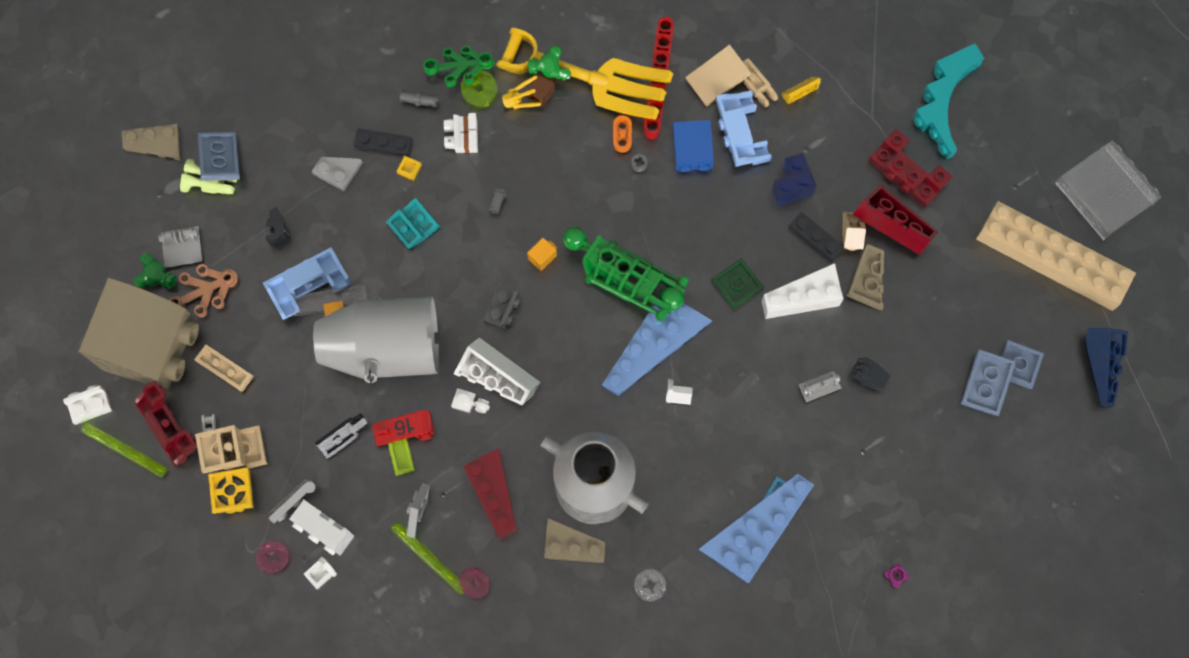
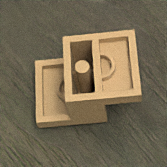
[195,425,267,474]

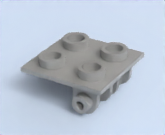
[158,226,203,268]

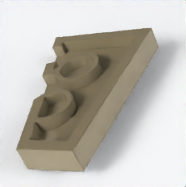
[122,124,181,161]
[846,244,884,311]
[544,518,606,563]

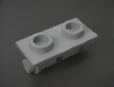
[798,371,841,402]

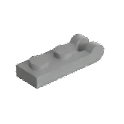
[267,478,315,523]

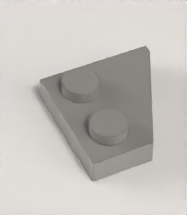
[407,483,430,538]

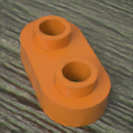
[613,115,632,153]

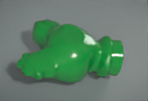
[528,45,571,81]
[134,253,176,290]

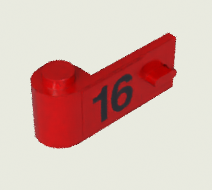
[372,410,435,447]

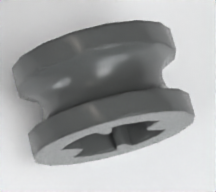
[631,154,648,172]

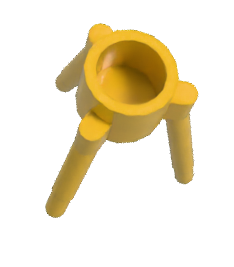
[502,75,541,109]

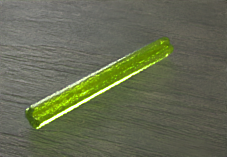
[81,423,167,477]
[391,522,468,595]

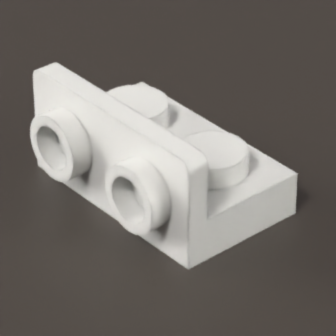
[63,385,113,425]

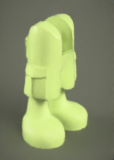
[180,159,237,194]

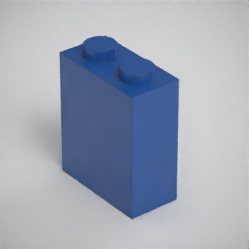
[672,120,714,172]

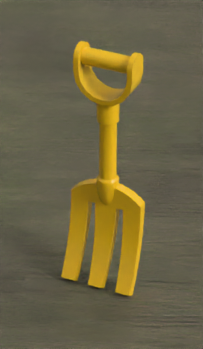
[496,28,673,120]

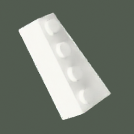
[762,263,843,319]

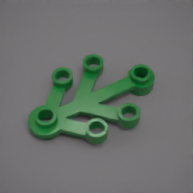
[423,45,495,87]

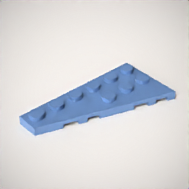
[602,297,712,396]
[699,474,814,584]

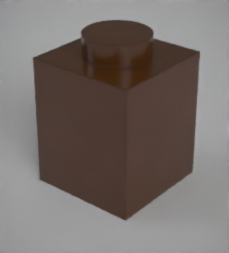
[527,74,555,108]

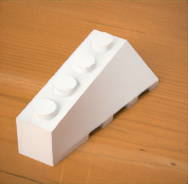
[454,338,541,405]

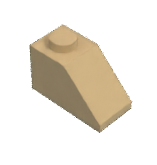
[842,212,866,251]

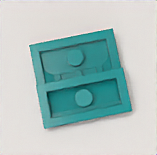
[386,198,440,250]

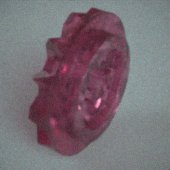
[256,541,289,573]
[458,567,490,599]

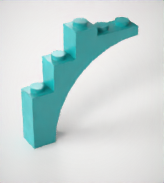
[913,44,984,159]

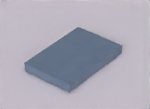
[198,132,239,181]
[960,349,1016,417]

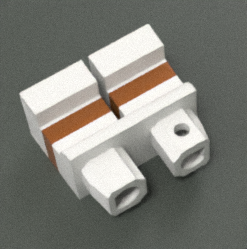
[444,113,478,153]

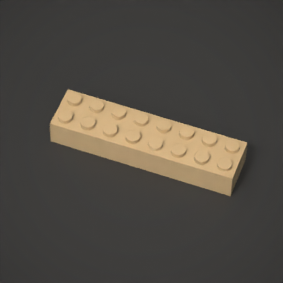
[976,201,1136,311]

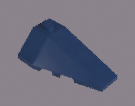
[1086,328,1128,407]

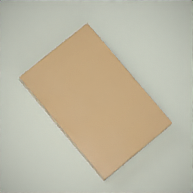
[685,45,751,107]

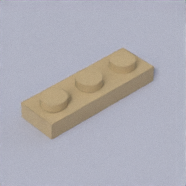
[194,345,253,392]

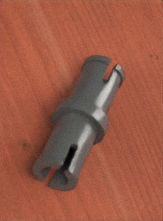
[400,90,438,107]

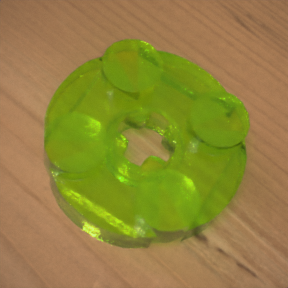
[460,70,498,107]

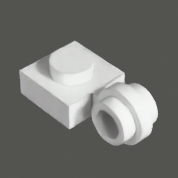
[451,388,490,414]

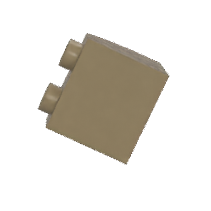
[78,278,199,390]

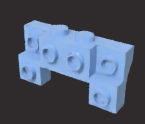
[716,90,772,167]
[263,248,351,320]

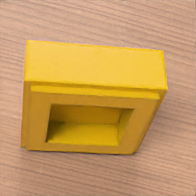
[396,155,422,181]

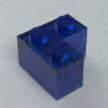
[772,153,816,205]

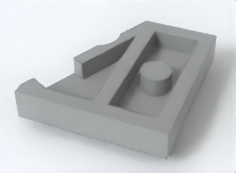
[312,157,363,191]

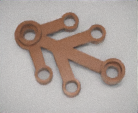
[169,264,238,317]

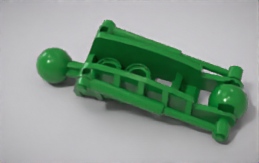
[563,227,689,322]

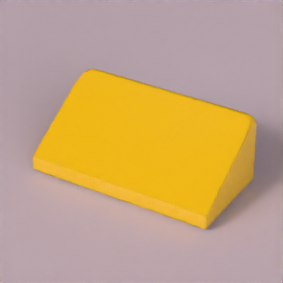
[781,77,821,104]

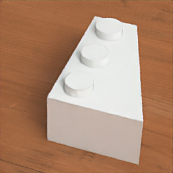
[290,500,354,555]

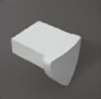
[666,379,693,405]
[304,557,337,589]

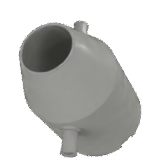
[313,296,439,383]
[541,432,649,524]

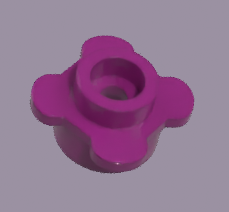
[885,563,909,588]

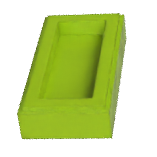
[388,439,415,476]

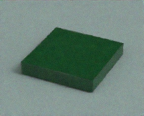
[711,258,764,310]

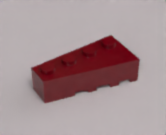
[853,184,939,255]
[463,448,517,540]

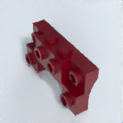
[869,129,953,208]
[134,381,197,467]

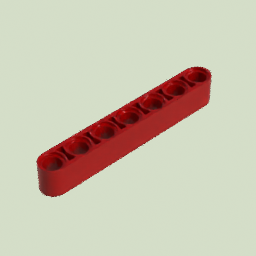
[643,17,674,139]

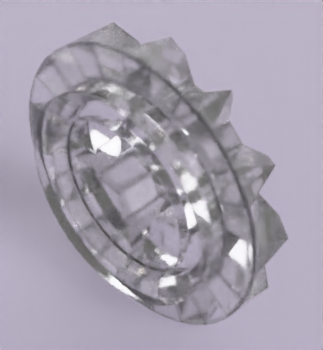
[634,569,666,602]

